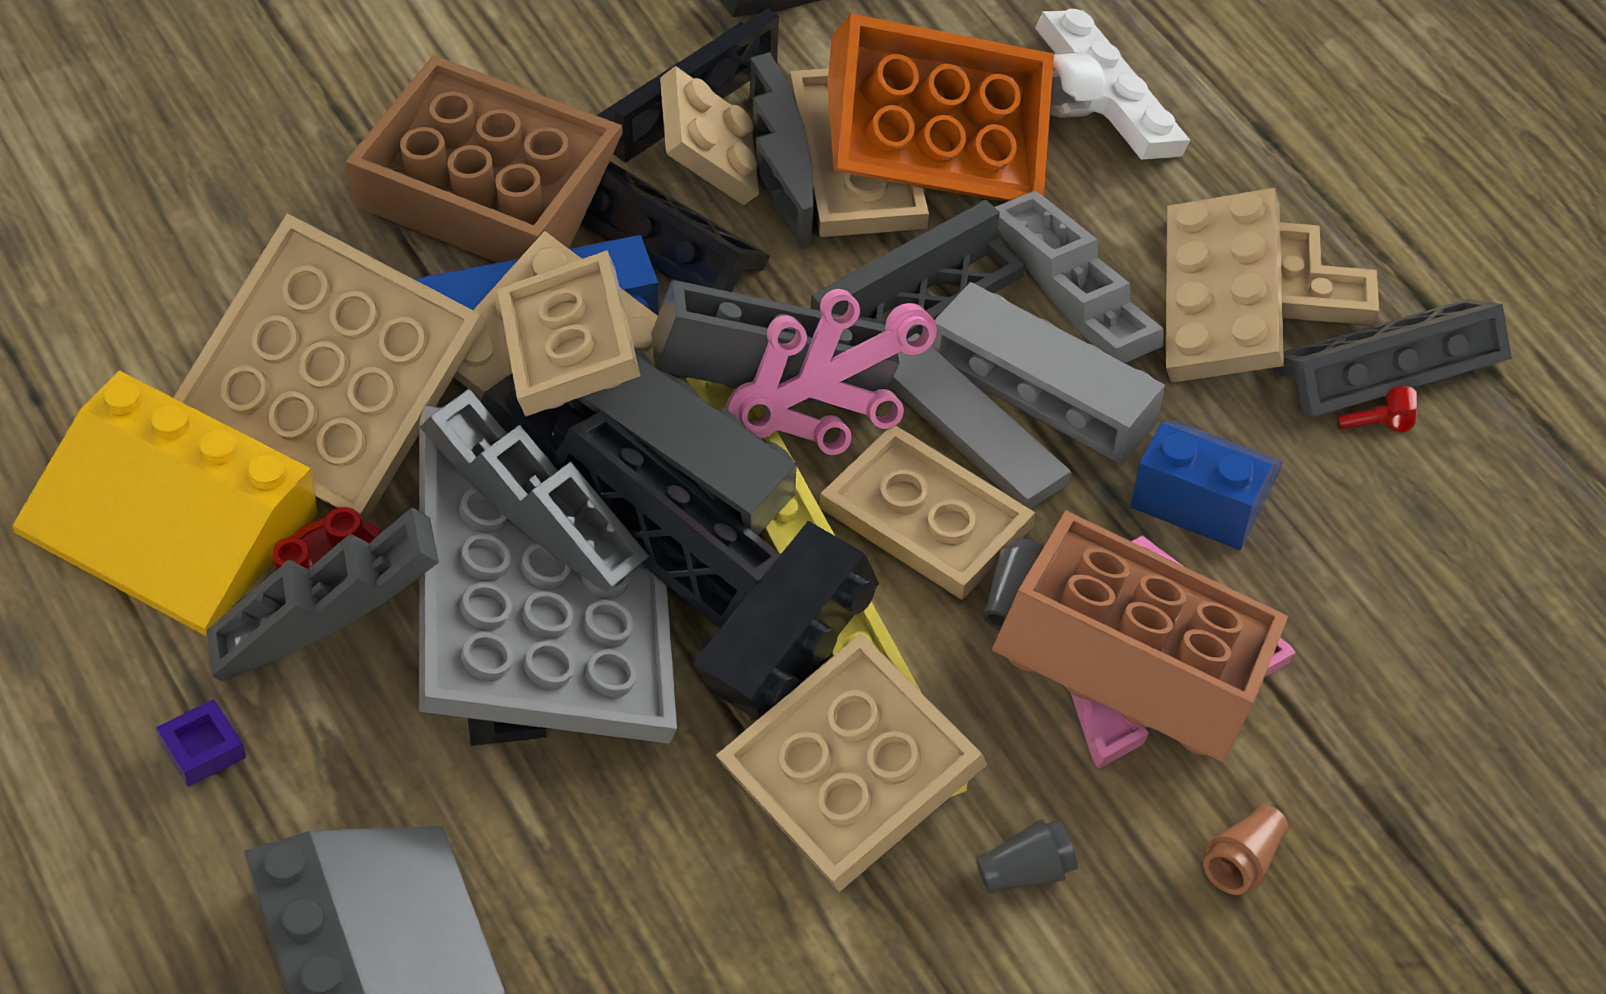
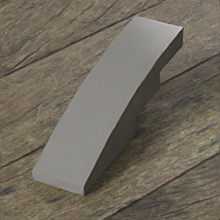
[995,190,1163,363]

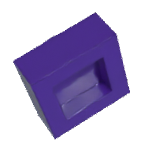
[156,699,246,787]

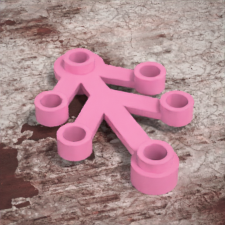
[726,289,937,455]

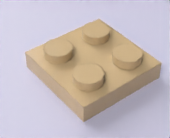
[660,66,759,206]

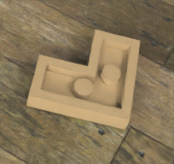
[1280,222,1379,326]

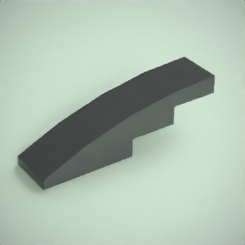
[750,52,813,248]
[420,389,649,592]
[207,507,439,681]

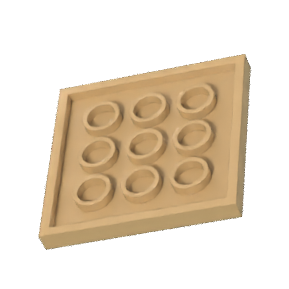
[173,213,487,521]

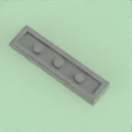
[889,333,1071,509]

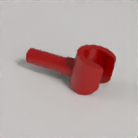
[1337,386,1418,432]

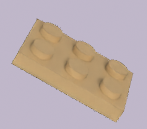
[497,250,641,416]
[820,426,1035,600]

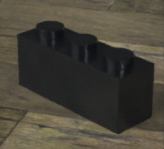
[693,521,879,720]

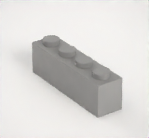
[931,282,1165,465]

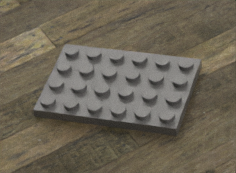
[419,405,677,744]

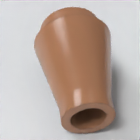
[1203,805,1289,895]

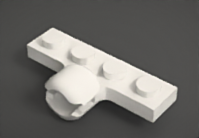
[1035,9,1190,160]

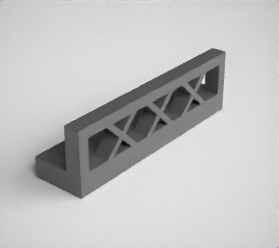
[811,199,1025,339]
[1273,299,1512,417]

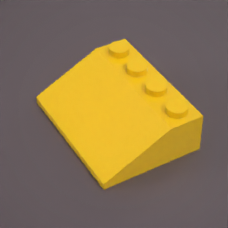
[12,371,318,636]

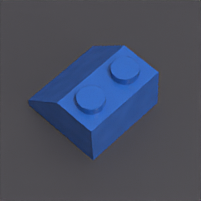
[1130,420,1283,550]

